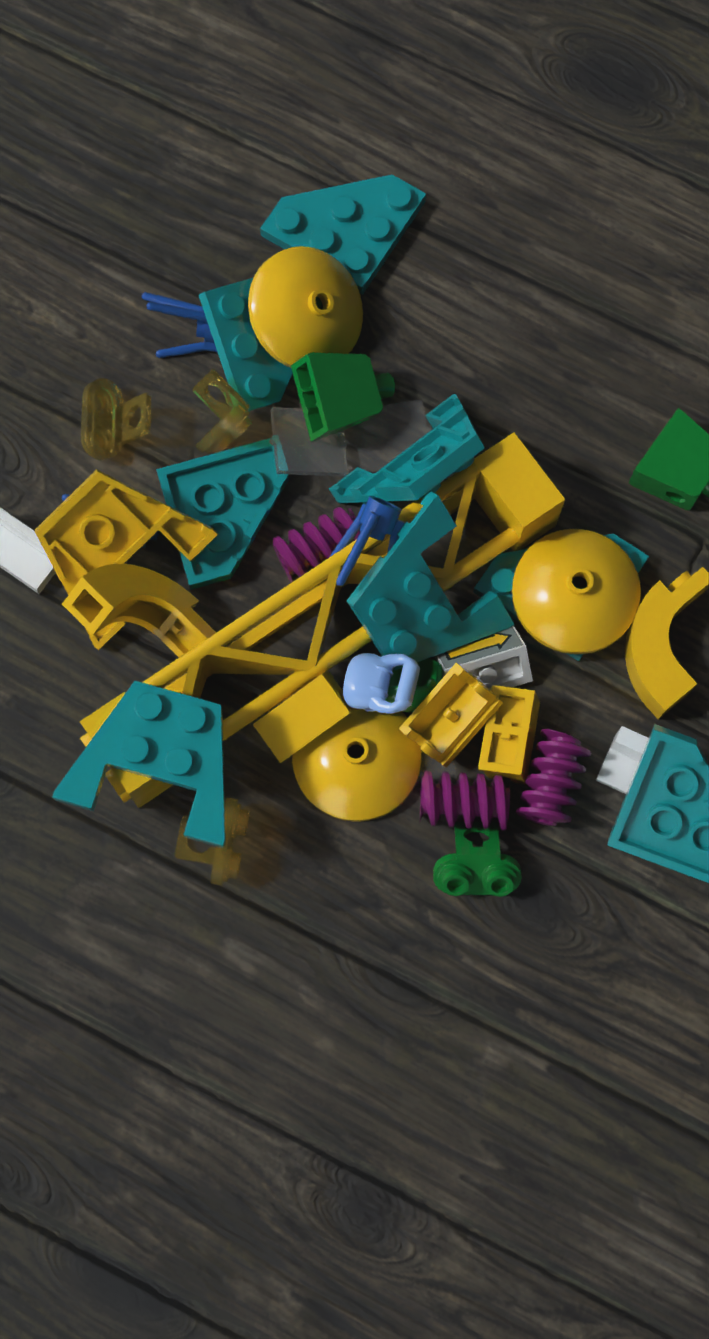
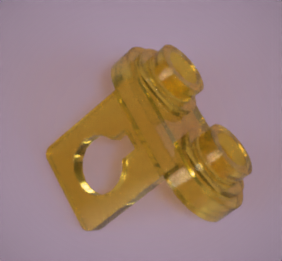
[192,369,253,454]
[81,378,152,460]
[175,797,250,886]

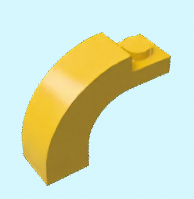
[62,564,217,657]
[625,567,709,720]

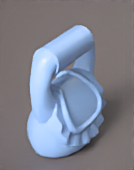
[343,653,420,714]

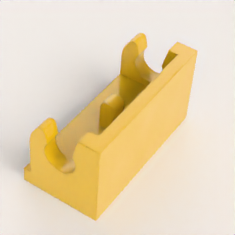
[399,663,504,768]
[253,671,352,763]
[478,685,540,785]

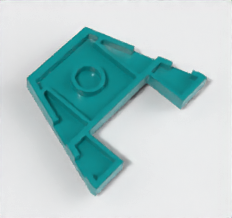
[329,394,485,503]
[347,491,514,671]
[52,681,226,848]

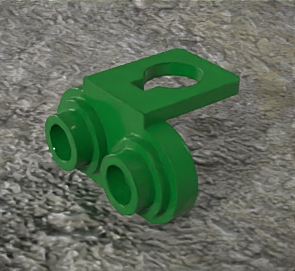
[433,822,522,897]

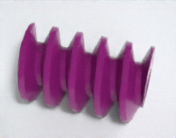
[273,507,369,583]
[516,729,592,826]
[419,770,510,831]

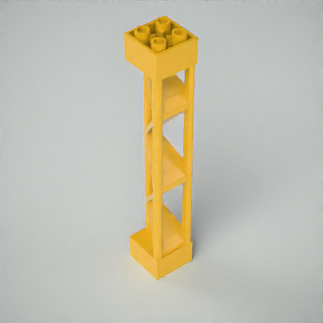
[79,432,565,809]

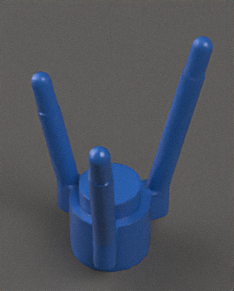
[142,292,217,358]
[329,496,405,586]

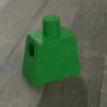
[291,352,395,442]
[628,408,709,510]

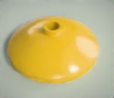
[248,246,363,368]
[512,529,641,654]
[292,708,421,822]

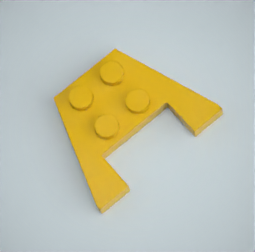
[35,469,218,650]

